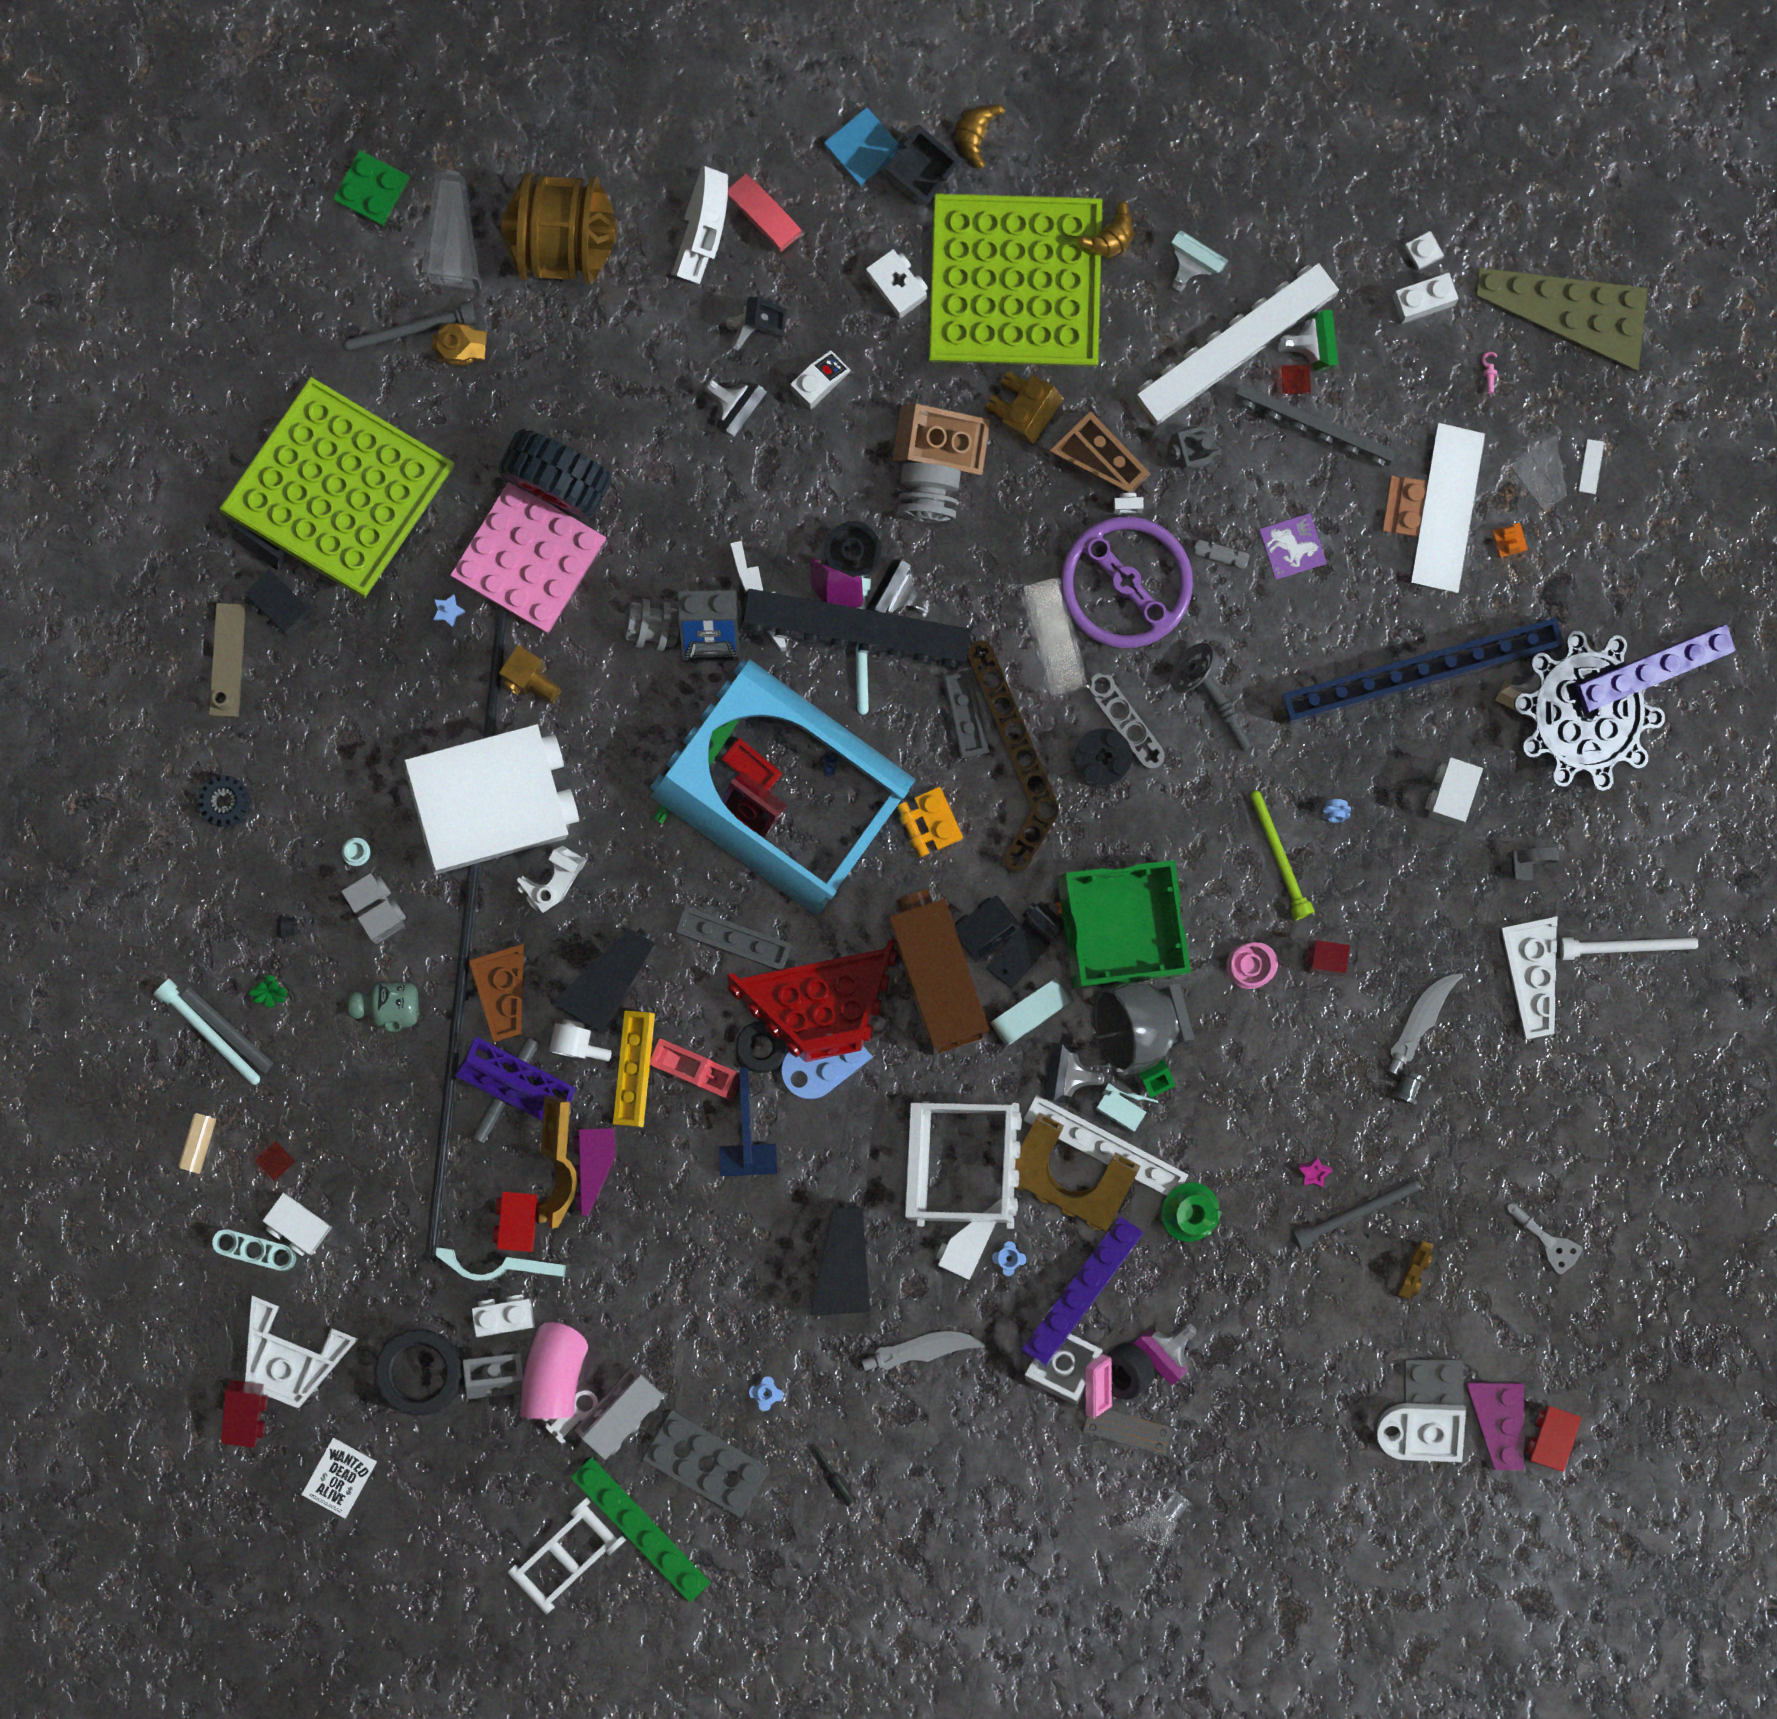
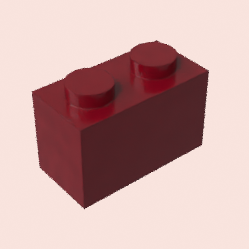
[1304,940,1350,978]
[221,1380,268,1448]

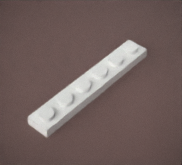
[1023,1095,1188,1196]

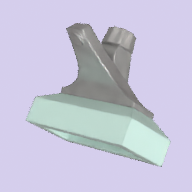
[1171,231,1228,292]

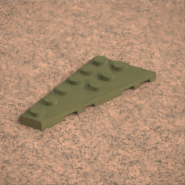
[1476,268,1648,373]

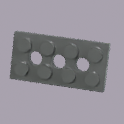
[643,1410,771,1518]

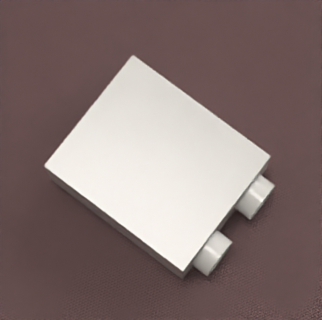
[403,724,579,875]

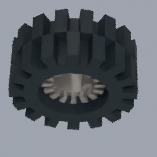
[197,775,251,828]

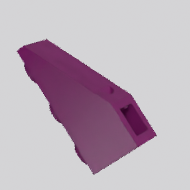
[574,1128,616,1216]

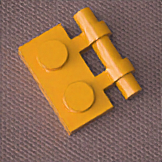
[896,787,963,858]

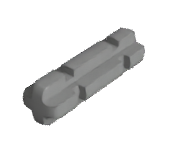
[1194,540,1249,569]

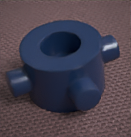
[823,753,838,777]

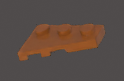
[469,944,524,1043]

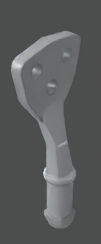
[1505,1202,1583,1275]

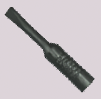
[813,1445,857,1507]

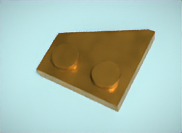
[1397,1241,1434,1300]

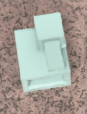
[1095,1084,1158,1133]

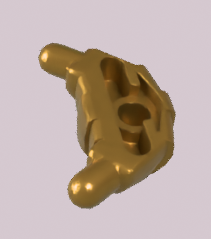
[955,104,1005,169]
[1077,201,1135,259]

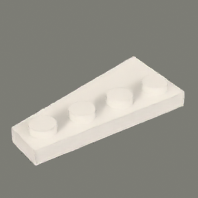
[1501,917,1557,1040]

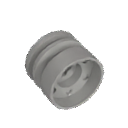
[897,463,961,523]

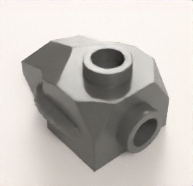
[1168,425,1221,469]

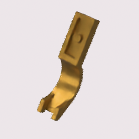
[536,1095,577,1228]

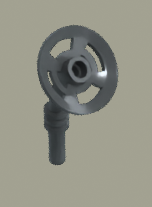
[1170,643,1252,751]

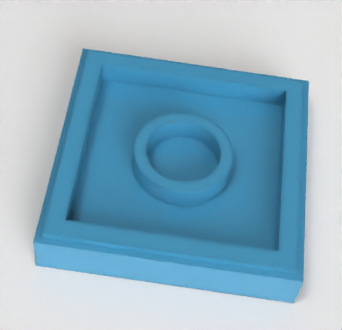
[824,108,899,187]

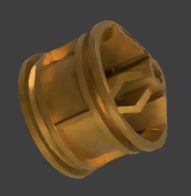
[501,172,617,284]

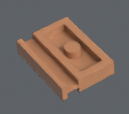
[1382,475,1428,538]

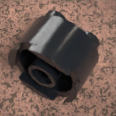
[824,521,881,578]
[1074,728,1132,789]

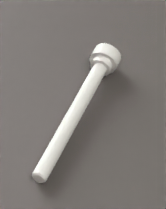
[1560,937,1698,960]

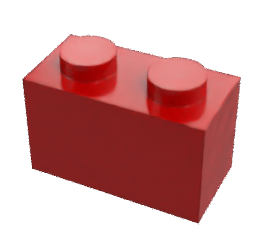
[493,1192,538,1253]
[1526,1406,1582,1472]

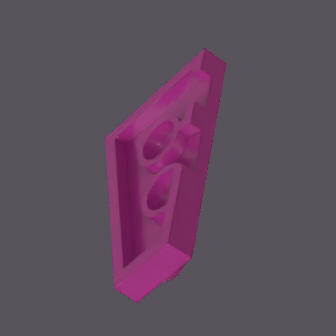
[1466,1383,1524,1470]

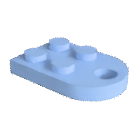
[782,1046,873,1099]

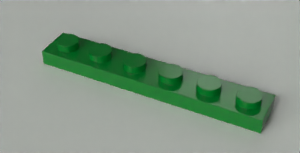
[571,1457,711,1602]

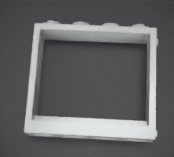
[906,1101,1022,1229]

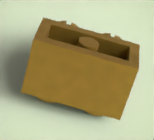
[985,371,1064,445]
[499,645,562,704]

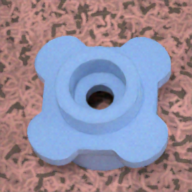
[1322,799,1351,823]
[992,1241,1026,1276]
[749,1376,783,1411]

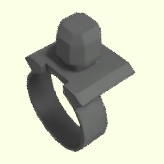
[1500,847,1559,881]

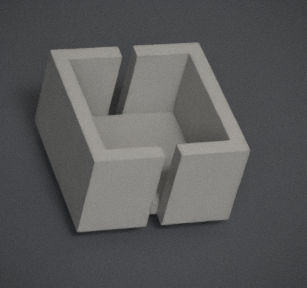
[342,873,406,944]

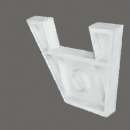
[245,1296,358,1408]

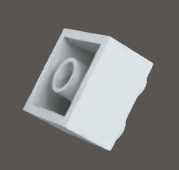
[1425,757,1483,828]
[1025,1334,1103,1406]

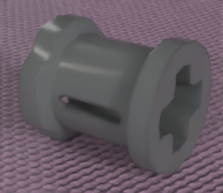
[1391,1069,1426,1105]

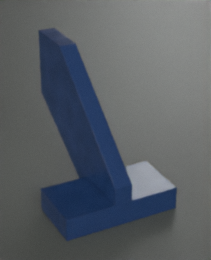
[719,1068,777,1176]

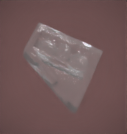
[1510,435,1567,513]

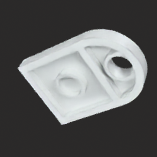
[1377,1403,1466,1462]

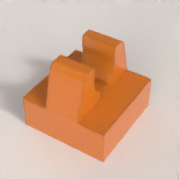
[1492,523,1528,559]

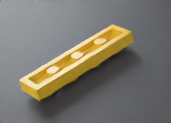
[613,1011,655,1127]

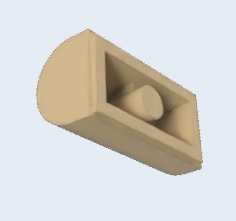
[179,1113,216,1174]

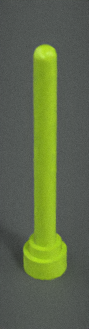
[1250,790,1315,921]

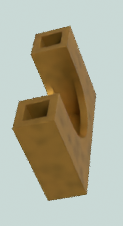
[1015,1112,1141,1231]

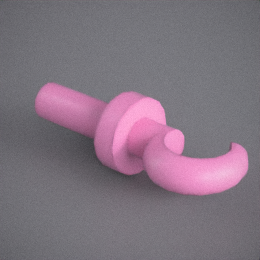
[1481,352,1497,394]

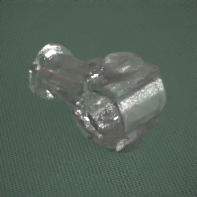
[1135,1489,1192,1550]

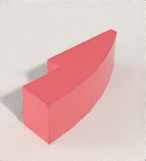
[727,174,802,253]
[650,1038,740,1101]

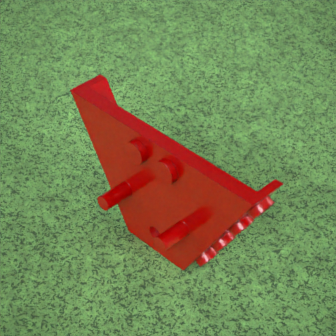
[727,939,898,1063]

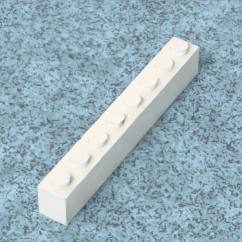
[1136,263,1339,426]

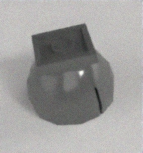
[1094,982,1195,1074]

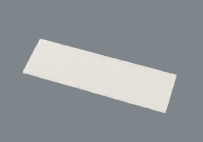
[1411,423,1485,593]

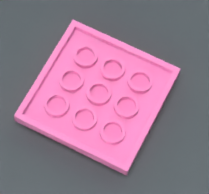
[451,482,606,634]

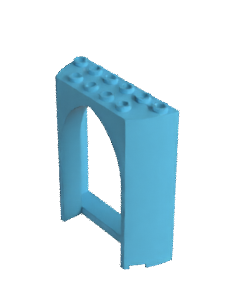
[650,659,915,916]

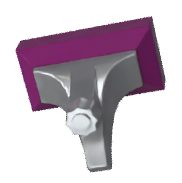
[1133,1324,1196,1386]

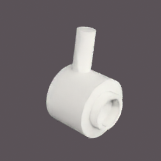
[549,1019,612,1061]

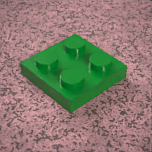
[333,150,410,227]

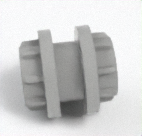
[624,598,680,651]

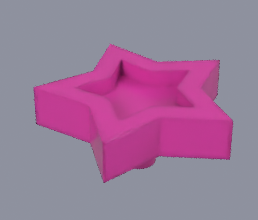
[1299,1156,1332,1187]

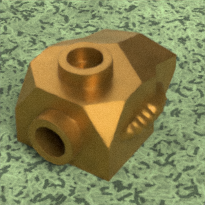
[432,323,487,366]

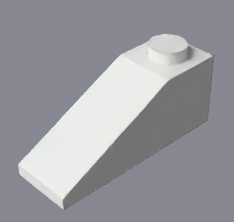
[936,1199,1002,1280]

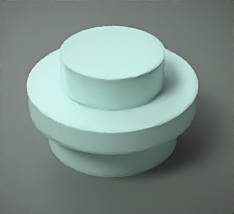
[342,838,370,866]

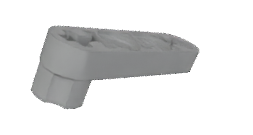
[1088,673,1165,770]

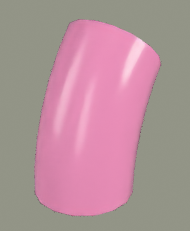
[520,1322,588,1419]

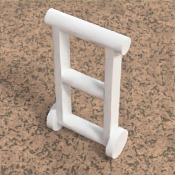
[507,1498,626,1615]

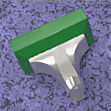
[1277,310,1339,371]

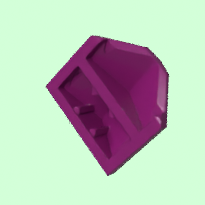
[810,558,863,607]

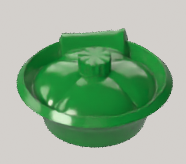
[1162,1182,1222,1242]

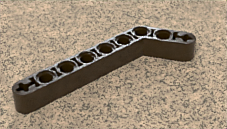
[967,640,1059,874]

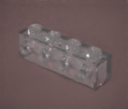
[1022,577,1089,697]

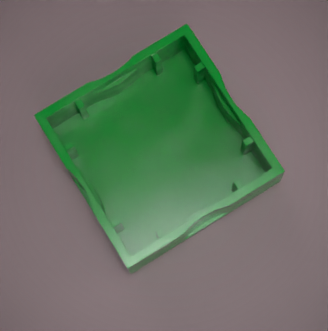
[1057,860,1191,990]

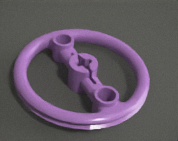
[1061,516,1193,648]

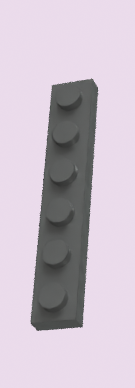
[1234,384,1396,467]

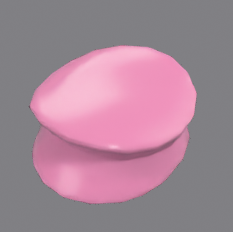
[1226,942,1278,989]

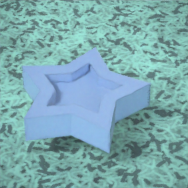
[433,595,465,627]

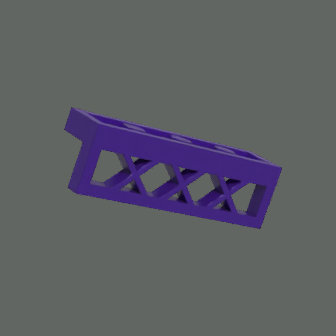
[455,1036,576,1121]

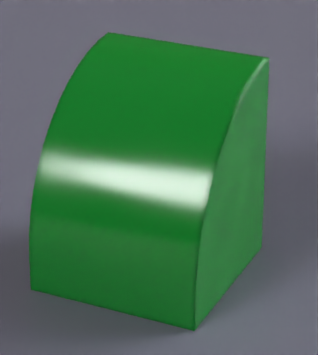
[1137,1058,1176,1098]

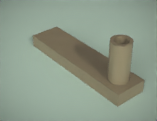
[209,603,246,718]

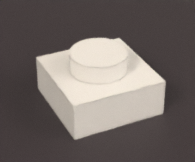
[1405,231,1444,271]
[1114,493,1143,514]

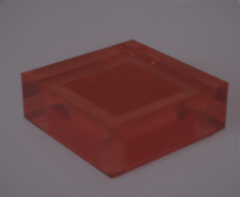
[1281,365,1311,395]
[255,1141,296,1181]

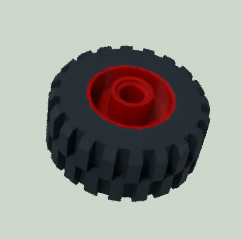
[498,429,612,519]

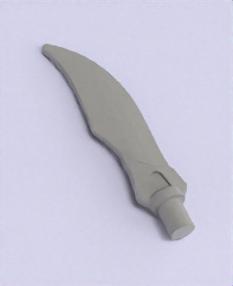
[1387,973,1463,1076]
[861,1331,985,1371]

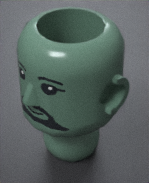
[348,981,418,1032]

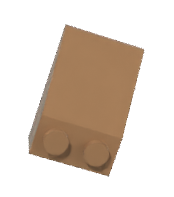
[892,404,990,475]

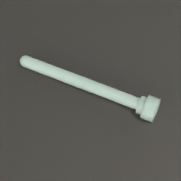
[855,578,871,715]
[153,979,260,1085]

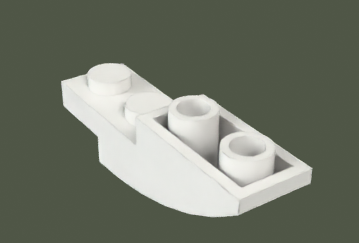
[672,165,728,284]

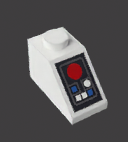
[791,351,851,410]

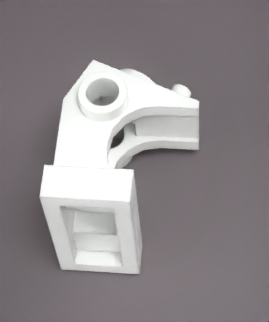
[517,846,587,913]

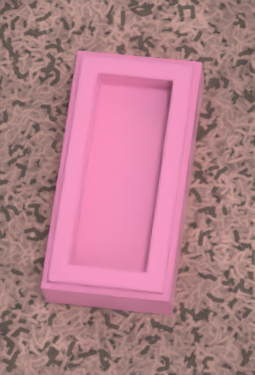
[1086,1354,1112,1419]

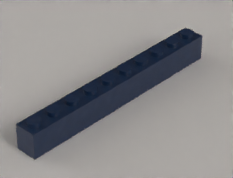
[1281,618,1564,725]

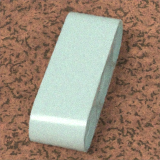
[990,977,1074,1047]
[212,1229,296,1271]

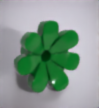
[249,975,287,1008]

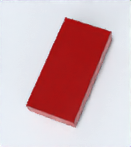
[721,737,782,791]

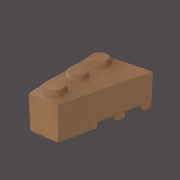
[1050,411,1151,493]

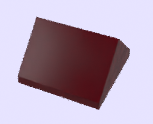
[721,772,788,839]

